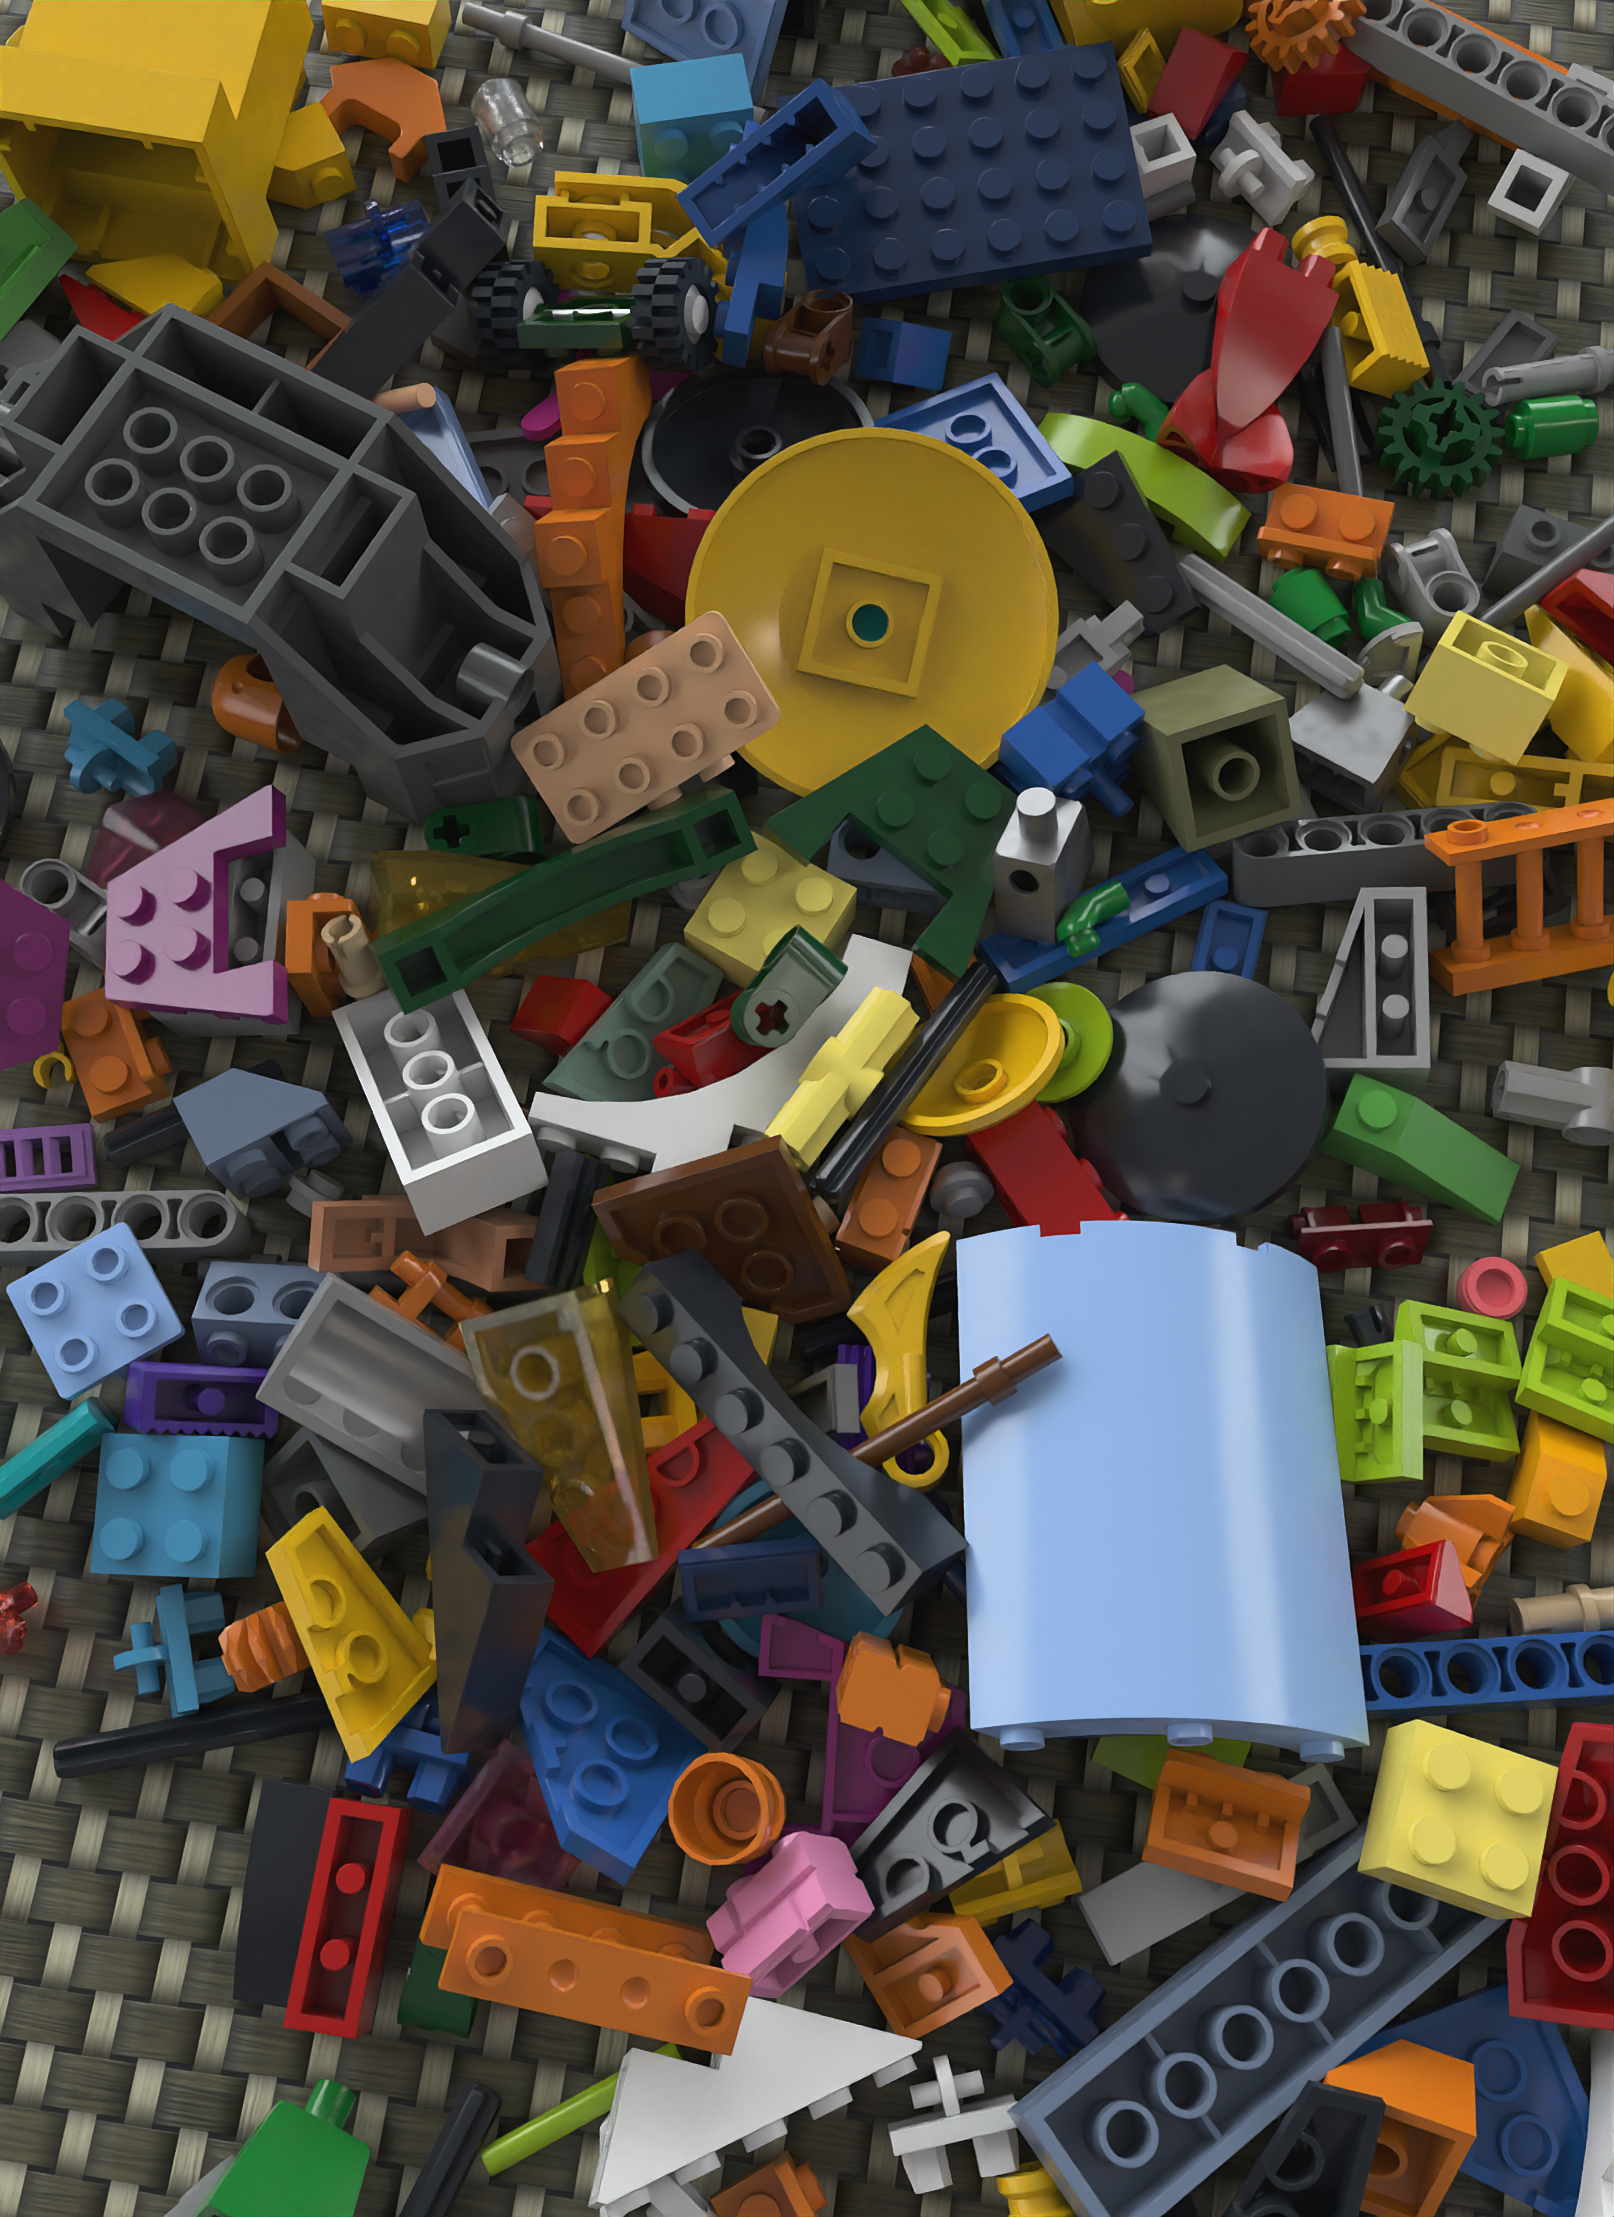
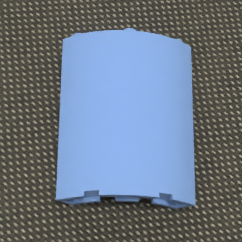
[956,1220,1370,1763]

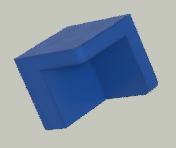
[854,316,952,391]

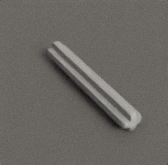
[1179,554,1364,699]

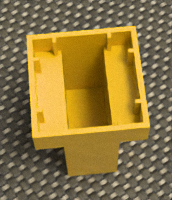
[0,0,314,286]

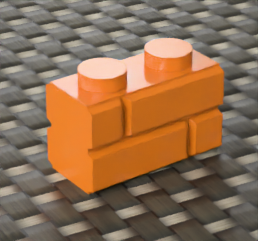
[835,1126,943,1274]
[836,1631,951,1747]

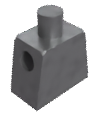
[1289,674,1418,815]
[993,787,1095,945]

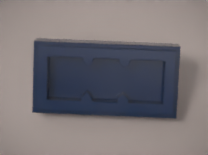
[678,1536,824,1623]

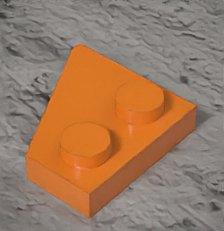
[842,1912,1014,2040]

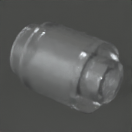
[471,78,543,167]

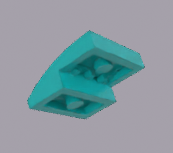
[0,1396,118,1520]

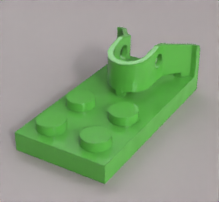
[0,198,79,341]

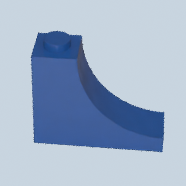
[675,77,879,250]

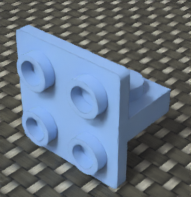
[6,1222,185,1400]

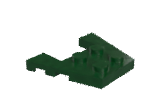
[761,724,1018,985]

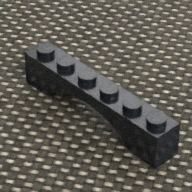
[615,1249,969,1617]

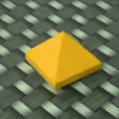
[1117,27,1167,114]

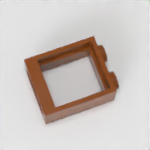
[203,260,352,371]

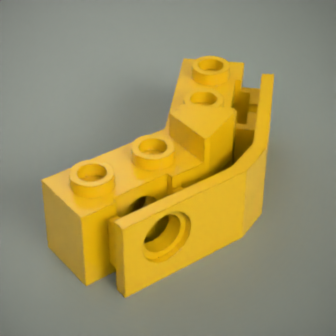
[533,171,787,364]

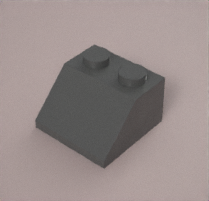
[260,1426,428,1565]

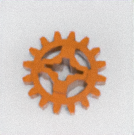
[1245,0,1367,74]

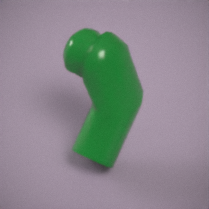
[1108,382,1169,443]
[1353,579,1424,645]
[1056,880,1130,958]

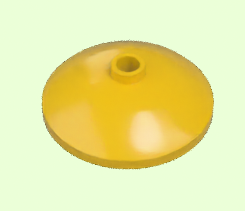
[880,993,1065,1137]

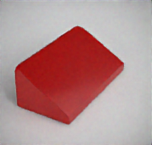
[652,988,778,1088]
[1352,1539,1473,1644]

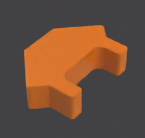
[320,56,447,183]

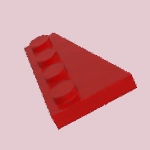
[524,1417,758,1659]

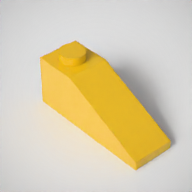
[1524,603,1614,765]
[1435,746,1614,843]

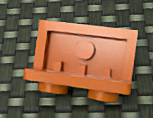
[1141,1748,1311,1903]

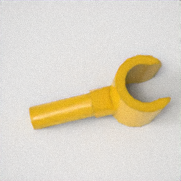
[33,1038,79,1090]

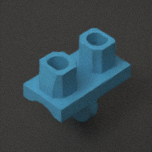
[64,697,177,808]
[113,1583,235,1718]

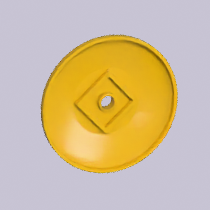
[685,427,1059,797]

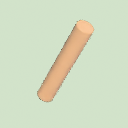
[369,383,436,414]

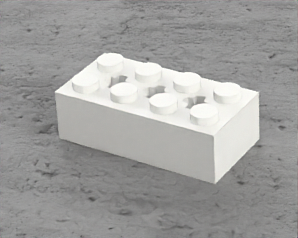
[331,988,549,1236]

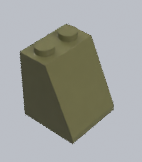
[1129,664,1303,853]

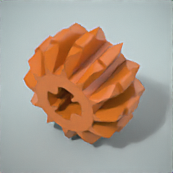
[218,1600,311,1693]

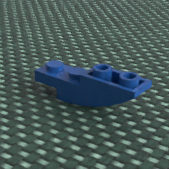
[713,120,788,368]

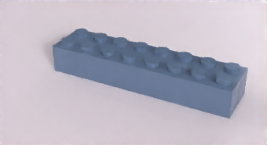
[1007,1816,1508,2217]

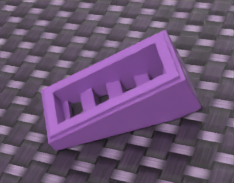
[0,1123,99,1194]

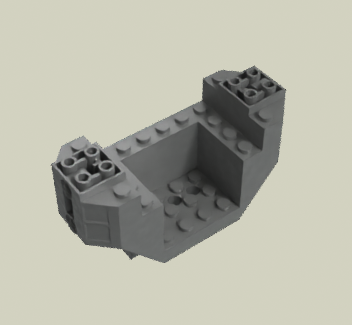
[0,302,565,825]

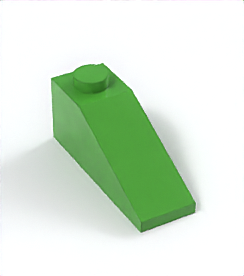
[1317,1072,1520,1225]

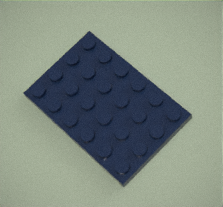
[775,41,1153,306]

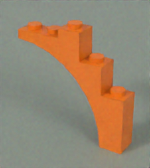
[533,351,653,702]

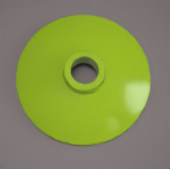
[1023,982,1113,1104]

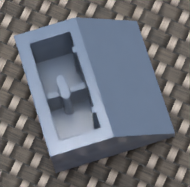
[173,1068,353,1201]

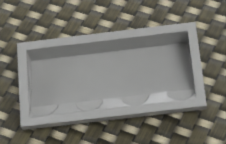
[256,1272,563,1496]

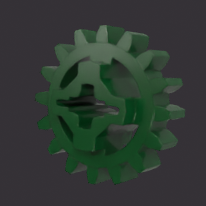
[1372,377,1505,502]

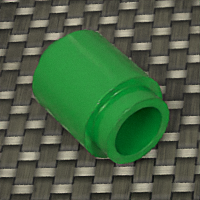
[1504,395,1599,460]
[1268,567,1352,650]

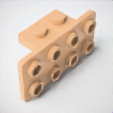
[510,611,781,844]

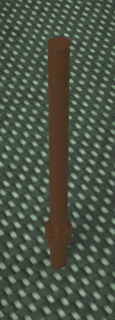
[691,1333,1063,1549]

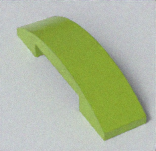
[1038,412,1251,564]

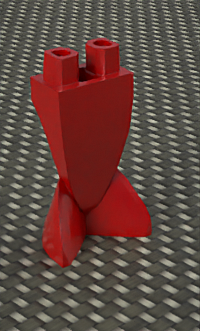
[1155,228,1340,494]

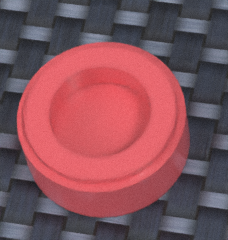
[1456,1257,1528,1321]

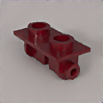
[1288,1201,1433,1273]

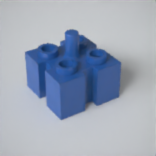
[994,661,1146,819]

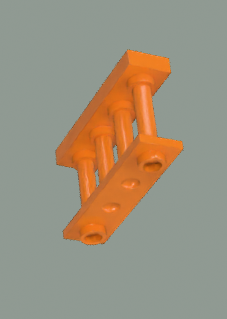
[1424,797,1614,997]
[419,1863,753,2056]

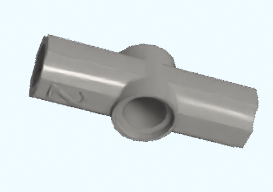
[1490,1060,1614,1146]

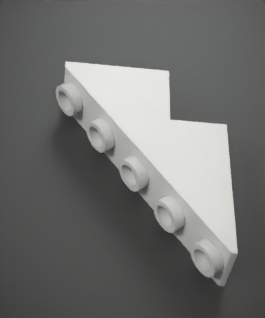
[588,1996,922,2217]

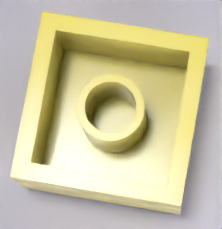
[1402,610,1570,766]
[684,830,857,988]
[1357,1719,1558,1920]

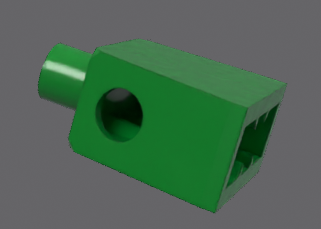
[193,2079,370,2217]

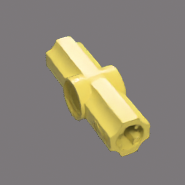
[760,986,920,1173]

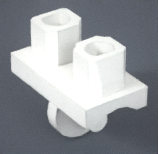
[1210,110,1315,227]
[887,2054,1019,2194]

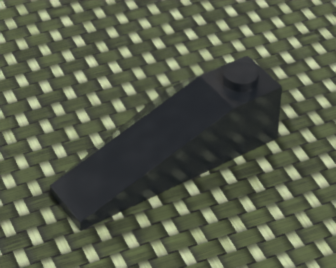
[1222,2080,1386,2217]

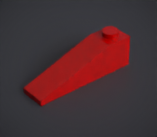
[524,495,717,630]
[1506,1722,1614,2031]

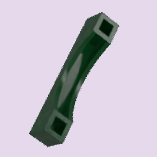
[367,783,758,1015]

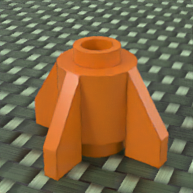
[1394,1494,1517,1612]

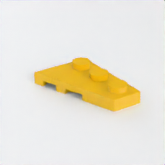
[265,1505,437,1764]

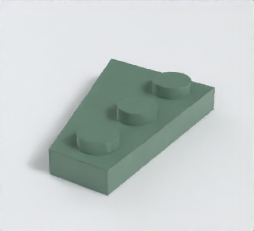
[542,942,725,1102]

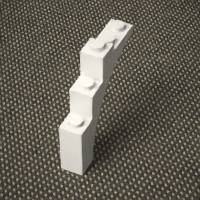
[527,934,913,1174]

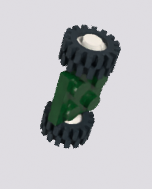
[471,257,719,371]

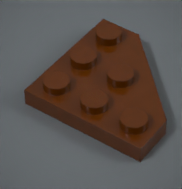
[591,1134,854,1325]

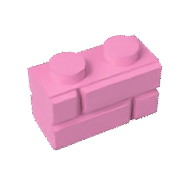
[706,1831,875,1998]

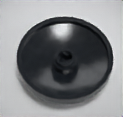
[1079,214,1294,411]
[640,359,875,519]
[1069,971,1330,1226]

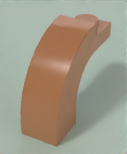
[308,1194,549,1292]

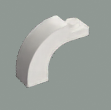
[1486,63,1614,236]

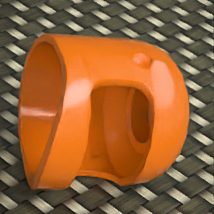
[211,652,304,754]
[668,1752,787,1865]

